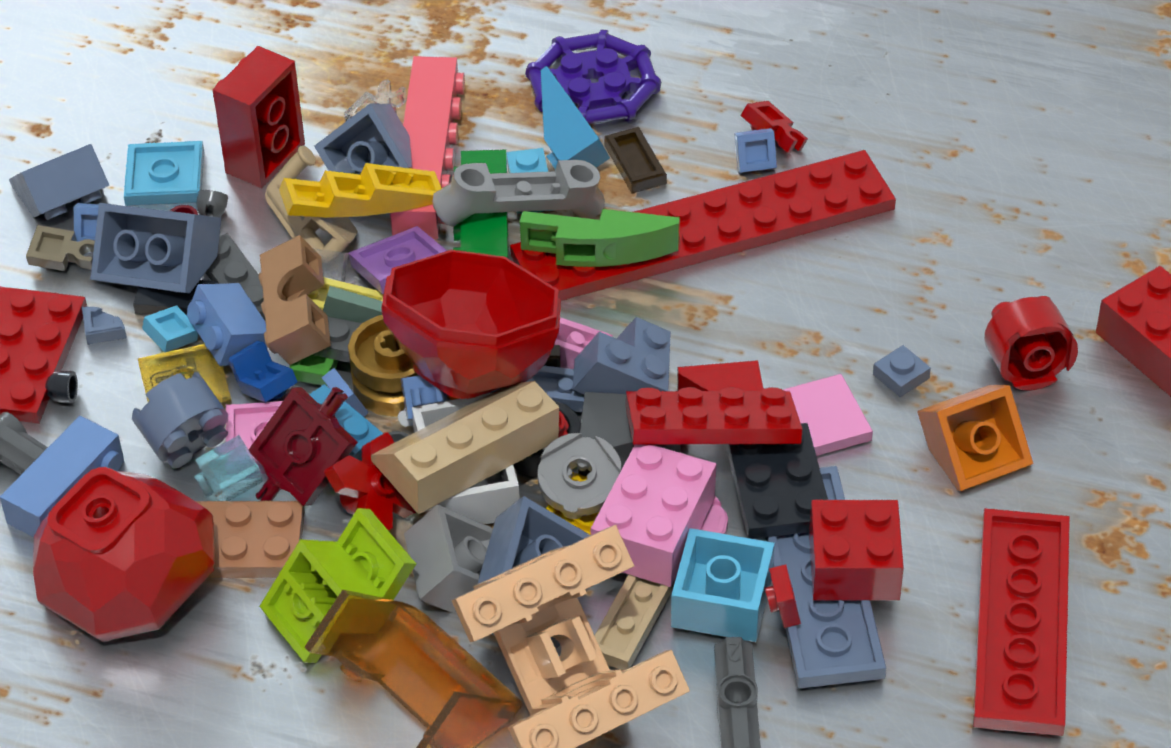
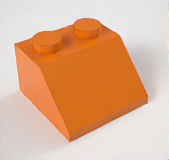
[917,385,1034,491]

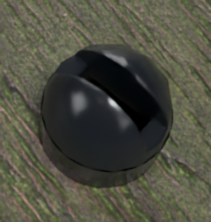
[45,371,78,403]

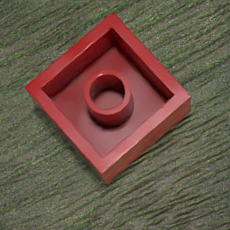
[809,500,904,600]

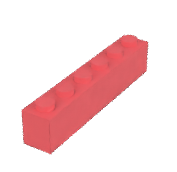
[390,56,465,239]

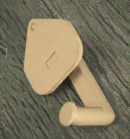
[265,146,358,263]

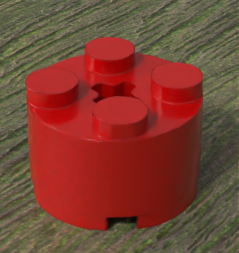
[984,296,1078,390]

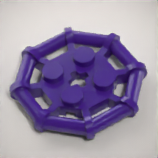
[525,29,662,125]

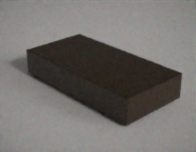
[604,127,667,194]

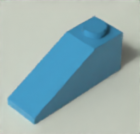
[541,66,610,169]

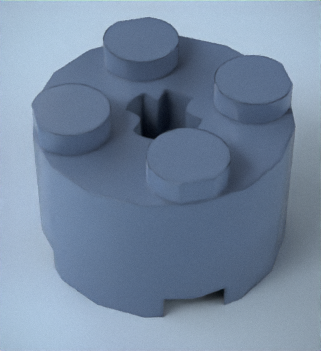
[132,372,229,468]

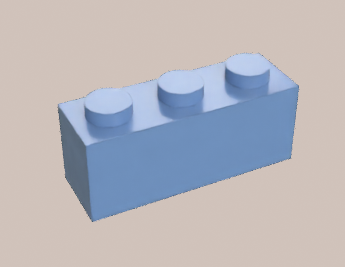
[0,416,124,538]

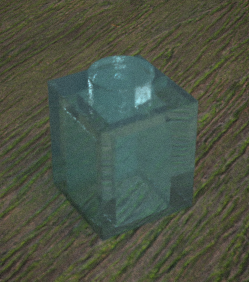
[194,435,264,501]

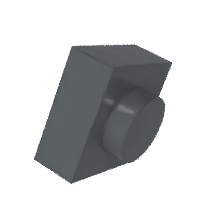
[313,317,362,362]

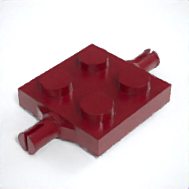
[248,387,358,506]

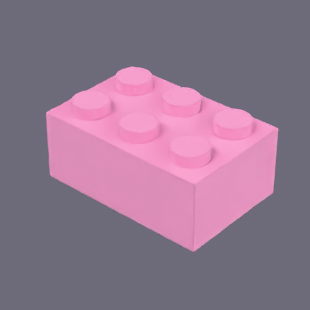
[591,444,717,587]

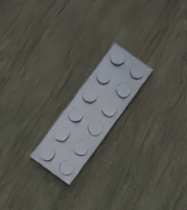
[765,466,886,689]

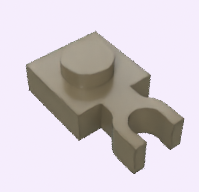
[26,225,95,271]

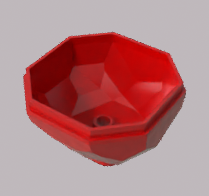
[381,250,561,399]
[33,467,215,642]

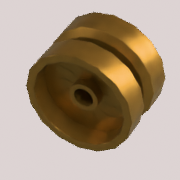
[348,315,419,417]

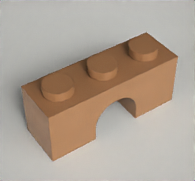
[259,235,331,365]

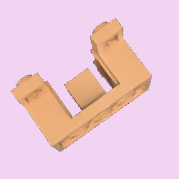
[451,525,690,748]

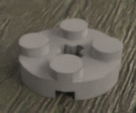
[538,433,621,519]

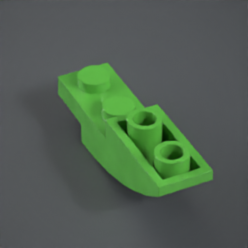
[520,209,680,267]

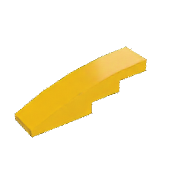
[279,163,442,218]

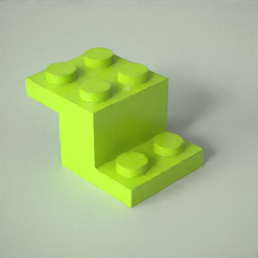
[259,508,416,663]

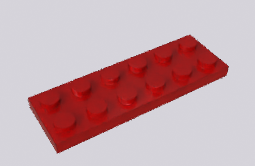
[973,508,1070,736]

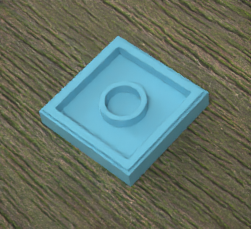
[124,141,204,206]

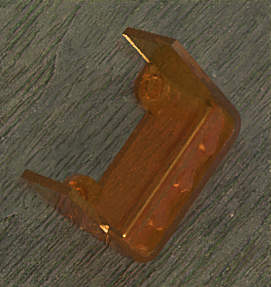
[304,589,523,748]

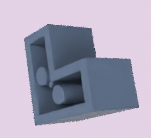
[573,317,671,394]

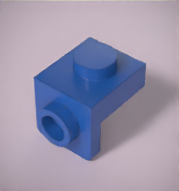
[228,340,298,403]

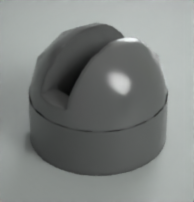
[196,190,228,218]

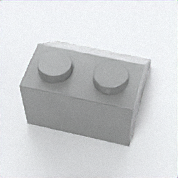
[404,504,493,613]

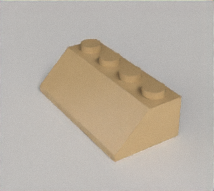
[371,381,559,514]

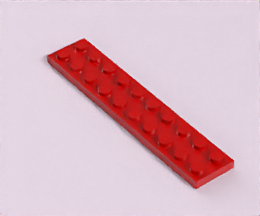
[510,150,896,301]

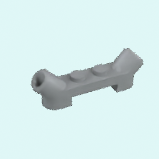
[432,160,605,227]

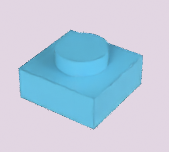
[142,305,198,352]

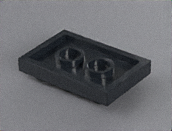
[725,423,828,539]

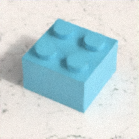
[671,528,775,642]

